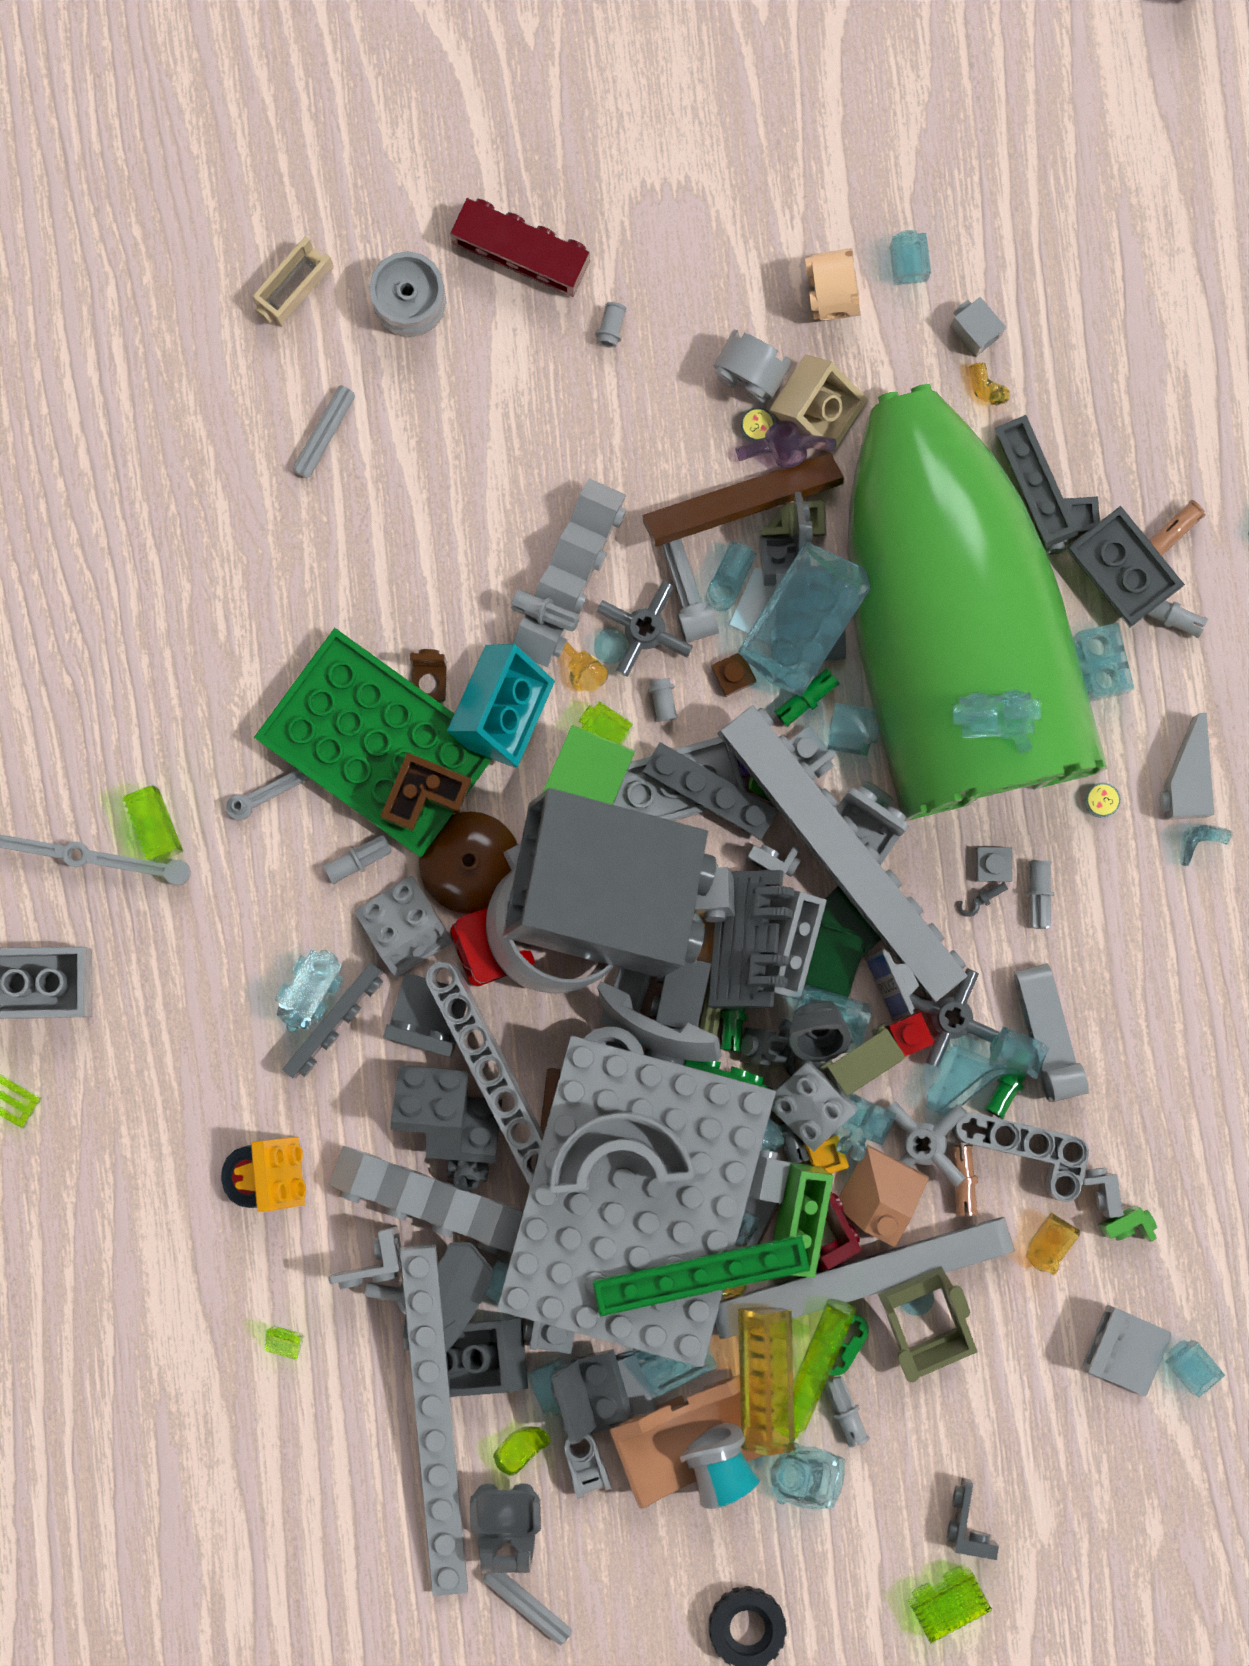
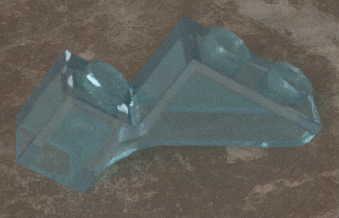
[926,1027,1050,1116]

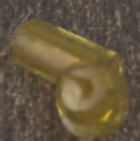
[969,362,1010,406]

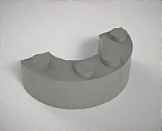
[550,1112,695,1194]

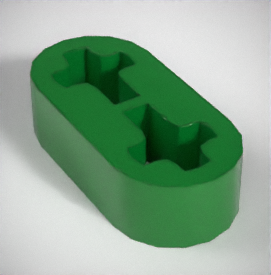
[819,1313,869,1376]

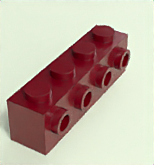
[450,198,590,298]

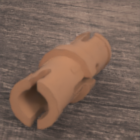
[950,1144,978,1216]

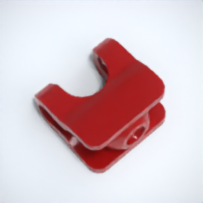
[450,901,535,987]

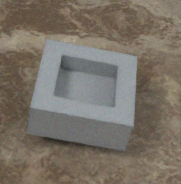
[976,847,1012,882]

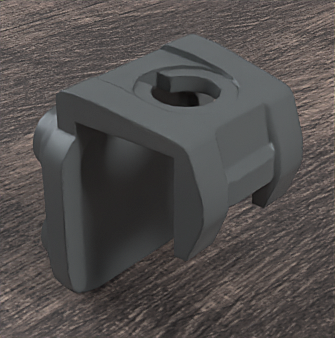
[469,1483,541,1574]

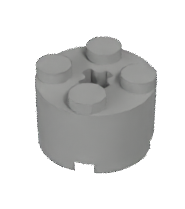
[713,329,792,404]

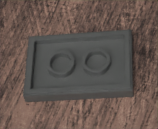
[1066,506,1185,628]

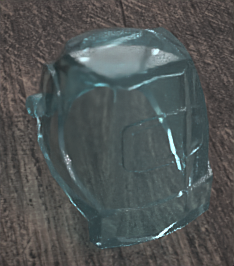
[770,1442,845,1509]

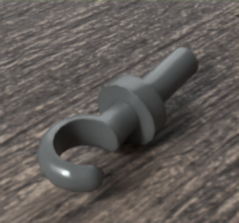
[958,882,1008,917]

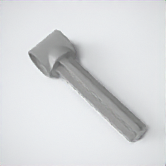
[662,539,719,643]

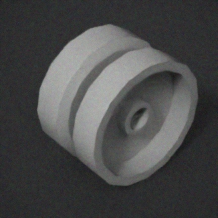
[369,251,447,337]

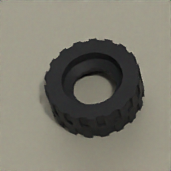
[708,1586,787,1666]

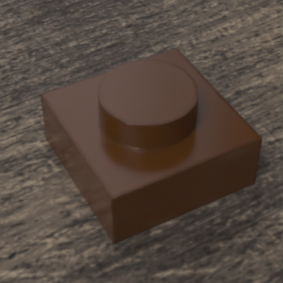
[711,651,757,697]

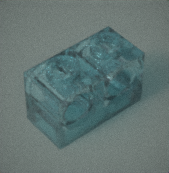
[1073,623,1135,702]

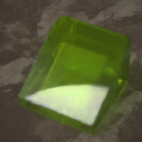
[265,1325,305,1360]

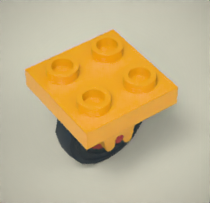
[221,1137,306,1212]

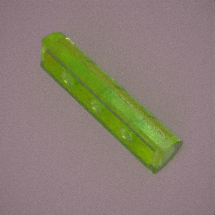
[775,1299,857,1440]

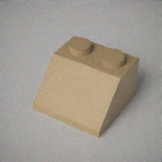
[770,354,868,454]

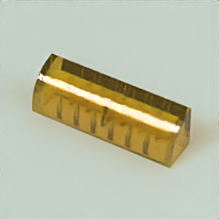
[738,1307,795,1456]

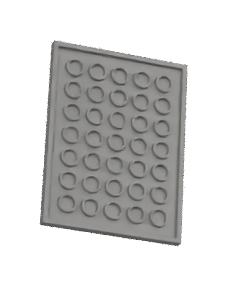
[497,1035,776,1368]

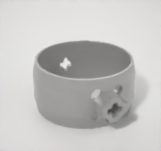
[486,843,614,994]

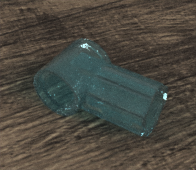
[706,541,757,612]

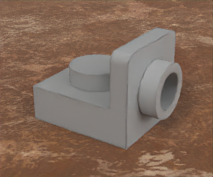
[790,725,836,778]
[746,844,801,877]
[1082,1168,1123,1218]
[524,1319,575,1354]

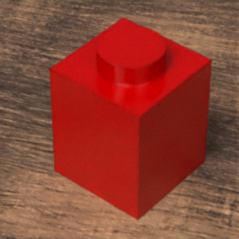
[885,1012,935,1057]

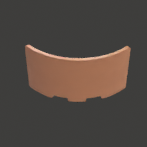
[609,1373,772,1509]

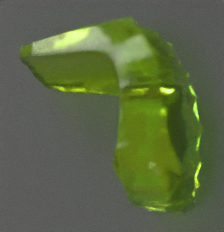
[493,1426,551,1476]

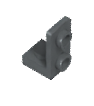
[947,1478,999,1560]

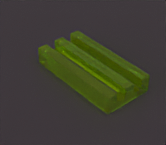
[0,1074,42,1128]

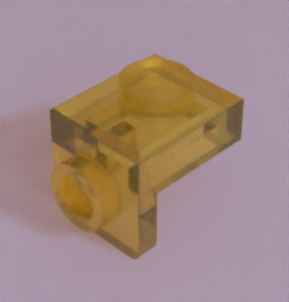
[1026,1212,1080,1275]

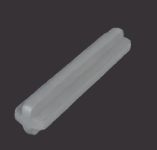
[293,386,355,479]
[483,1573,572,1645]

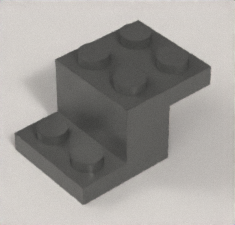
[391,1065,502,1164]

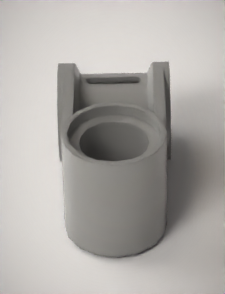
[564,1432,611,1499]

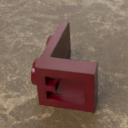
[816,1192,862,1273]

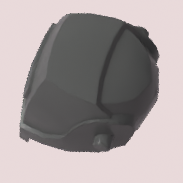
[789,1000,853,1062]

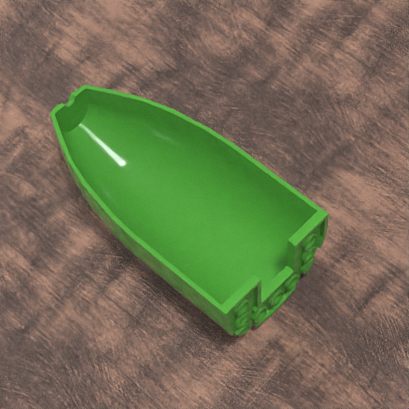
[847,384,1107,822]

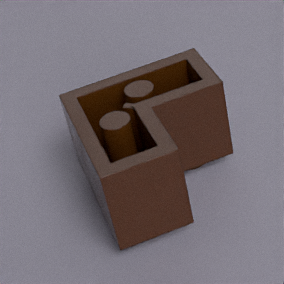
[380,752,472,832]

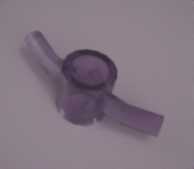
[735,420,836,468]

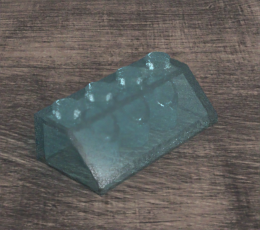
[738,542,871,697]

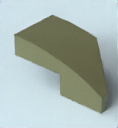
[761,500,827,537]

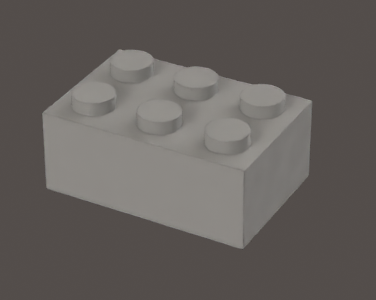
[0,947,92,1019]

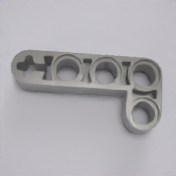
[1014,963,1089,1102]
[952,1113,1089,1202]

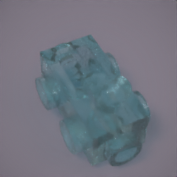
[952,690,1041,753]
[275,950,344,1032]

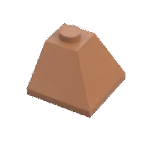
[839,1144,929,1247]

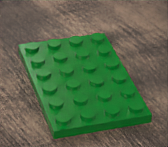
[254,627,493,858]

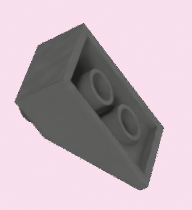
[446,1318,529,1397]

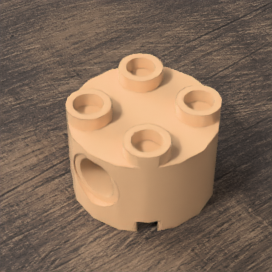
[805,248,861,321]

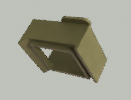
[818,1023,906,1096]
[878,1267,978,1382]

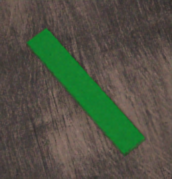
[592,1234,810,1317]

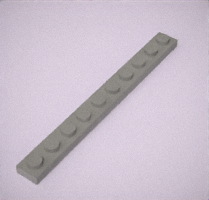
[400,1244,468,1596]

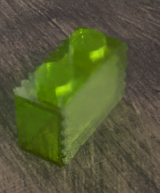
[122,785,183,862]
[907,1566,992,1644]

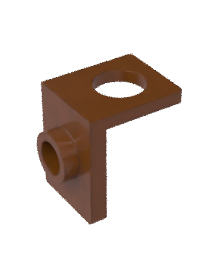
[410,649,447,701]

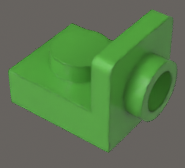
[1098,1205,1157,1242]

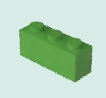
[773,1163,834,1278]

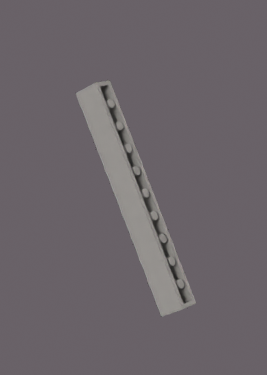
[717,705,968,1002]

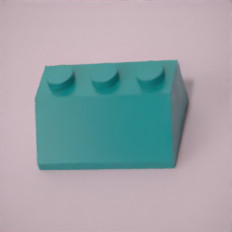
[447,644,555,767]

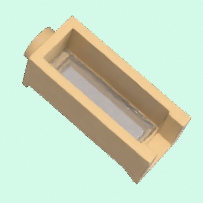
[252,236,334,327]

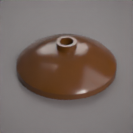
[419,811,518,914]

